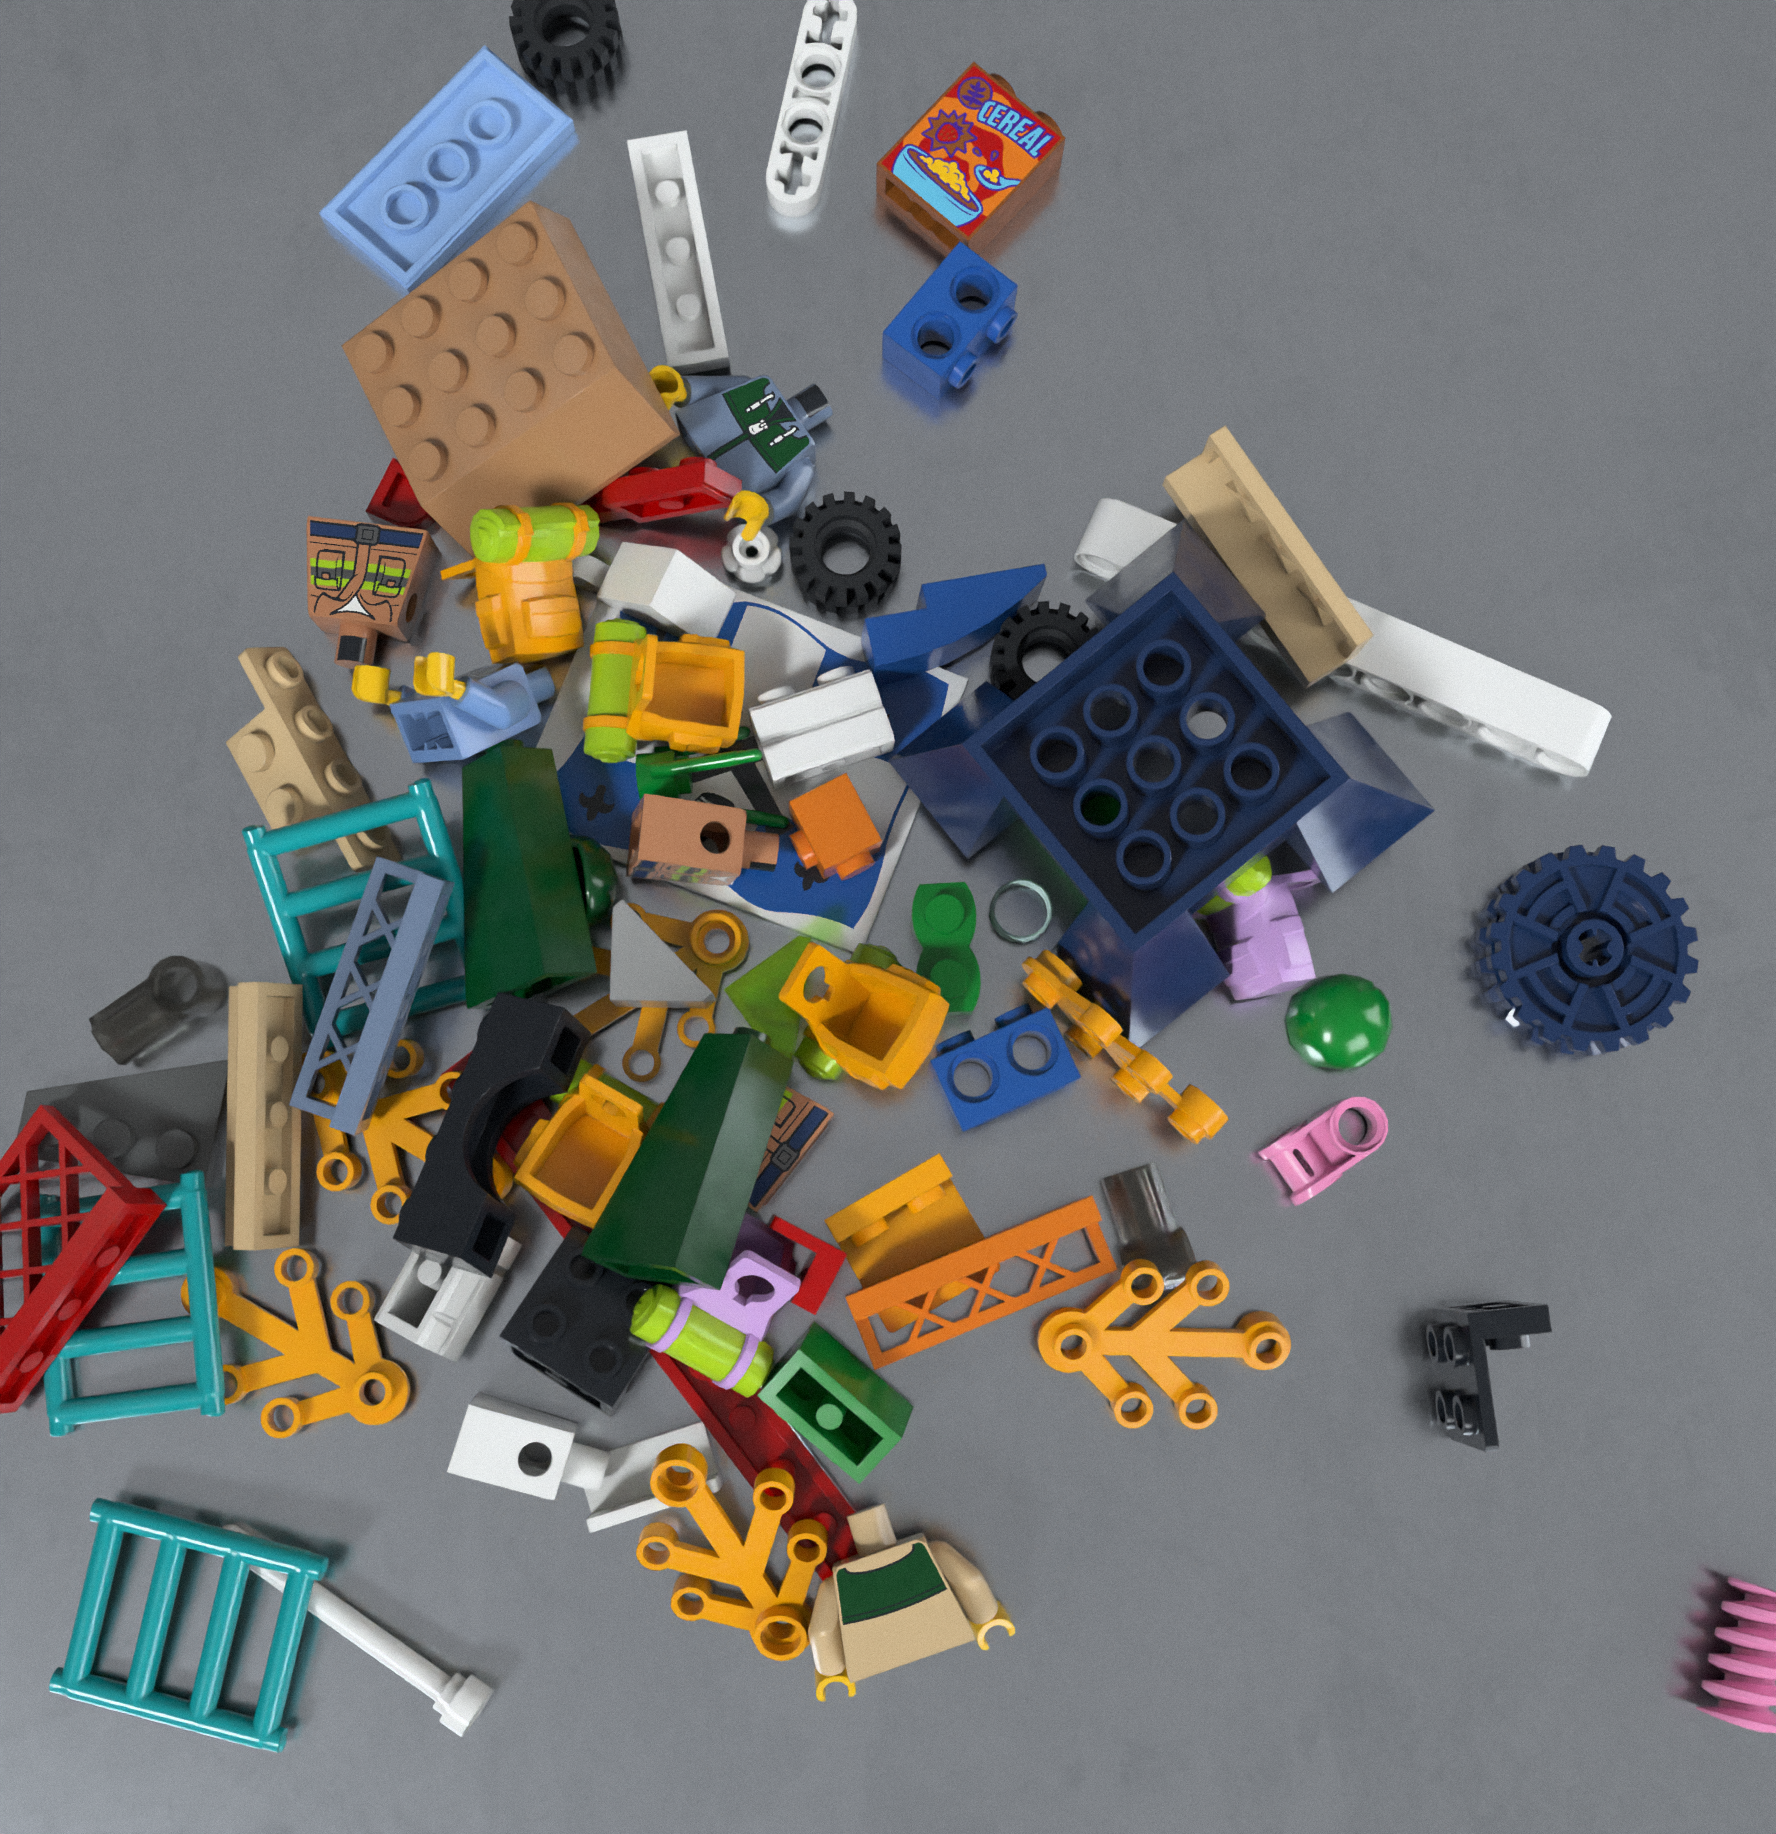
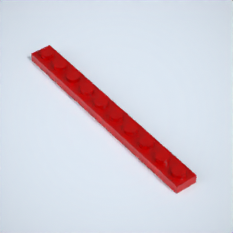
[440,1050,858,1581]

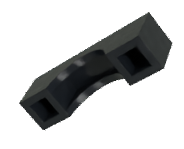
[392,992,591,1278]

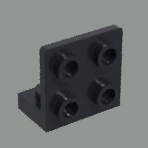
[499,1226,672,1418]
[1427,1300,1552,1452]

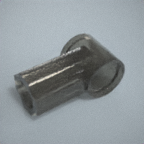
[89,956,227,1065]
[1101,1162,1200,1294]

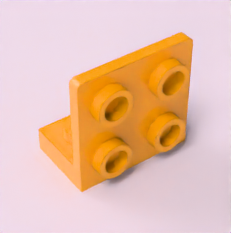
[824,1153,1000,1333]

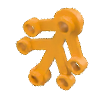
[573,903,749,1084]
[1021,949,1229,1145]
[302,1039,513,1225]
[181,1248,410,1438]
[1037,1259,1291,1429]
[636,1443,828,1661]

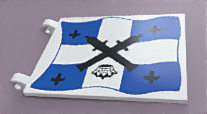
[536,555,969,953]

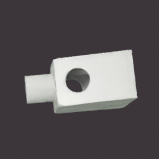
[447,1392,611,1500]

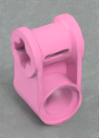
[1258,1097,1388,1206]

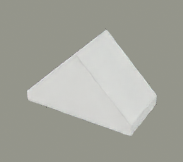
[596,542,736,638]

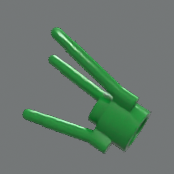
[636,726,789,828]

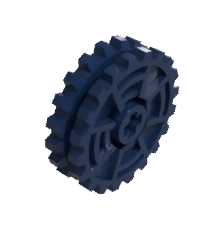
[1475,845,1699,1056]

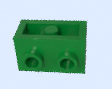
[757,1321,914,1484]

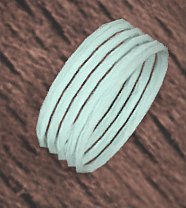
[989,879,1053,943]

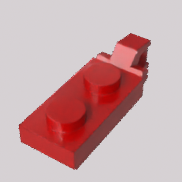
[580,457,742,523]

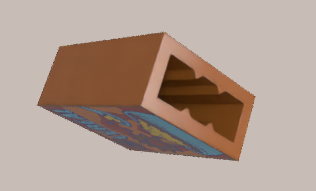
[876,62,1066,254]

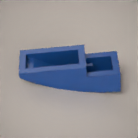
[861,563,1047,686]

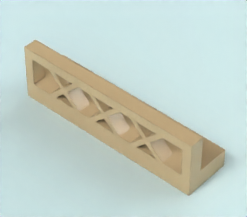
[1162,425,1374,689]
[225,982,303,1250]

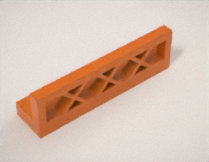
[845,1195,1117,1370]

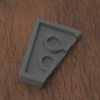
[17,1059,228,1188]

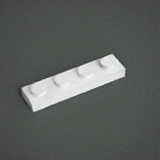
[627,130,730,375]

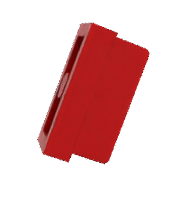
[767,1214,847,1315]

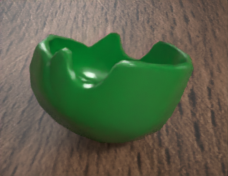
[1286,973,1393,1070]

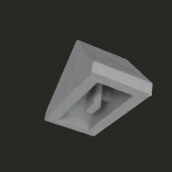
[610,899,716,1008]

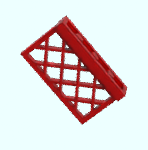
[0,1105,167,1414]

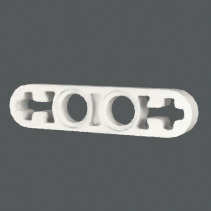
[766,0,857,217]

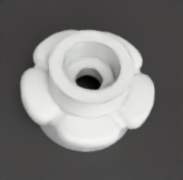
[721,523,783,583]

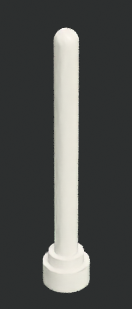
[222,1524,494,1737]

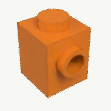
[789,773,882,881]

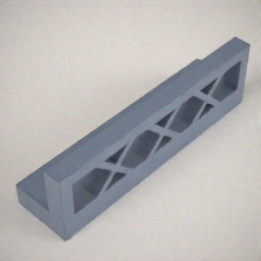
[289,856,455,1135]

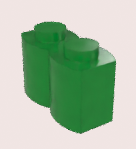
[910,882,981,1020]

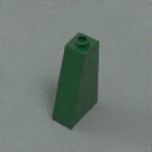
[462,739,597,1009]
[581,1027,794,1290]

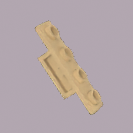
[226,647,401,872]

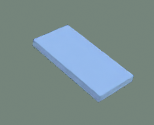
[319,45,575,295]

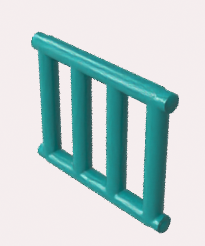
[241,777,466,1050]
[40,1169,226,1437]
[49,1497,329,1753]

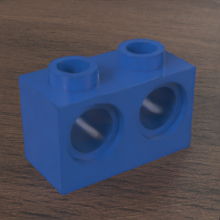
[882,241,1018,400]
[928,1003,1082,1135]

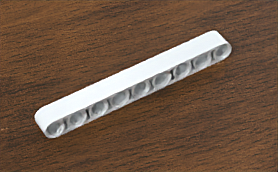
[1074,498,1612,777]

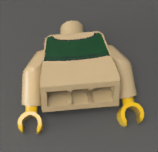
[808,1503,1015,1702]

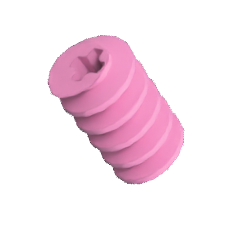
[1696,1576,1776,1733]

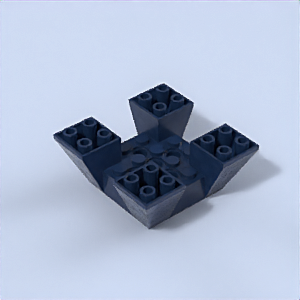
[888,519,1435,1048]

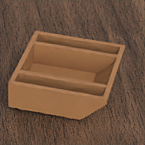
[341,200,680,558]

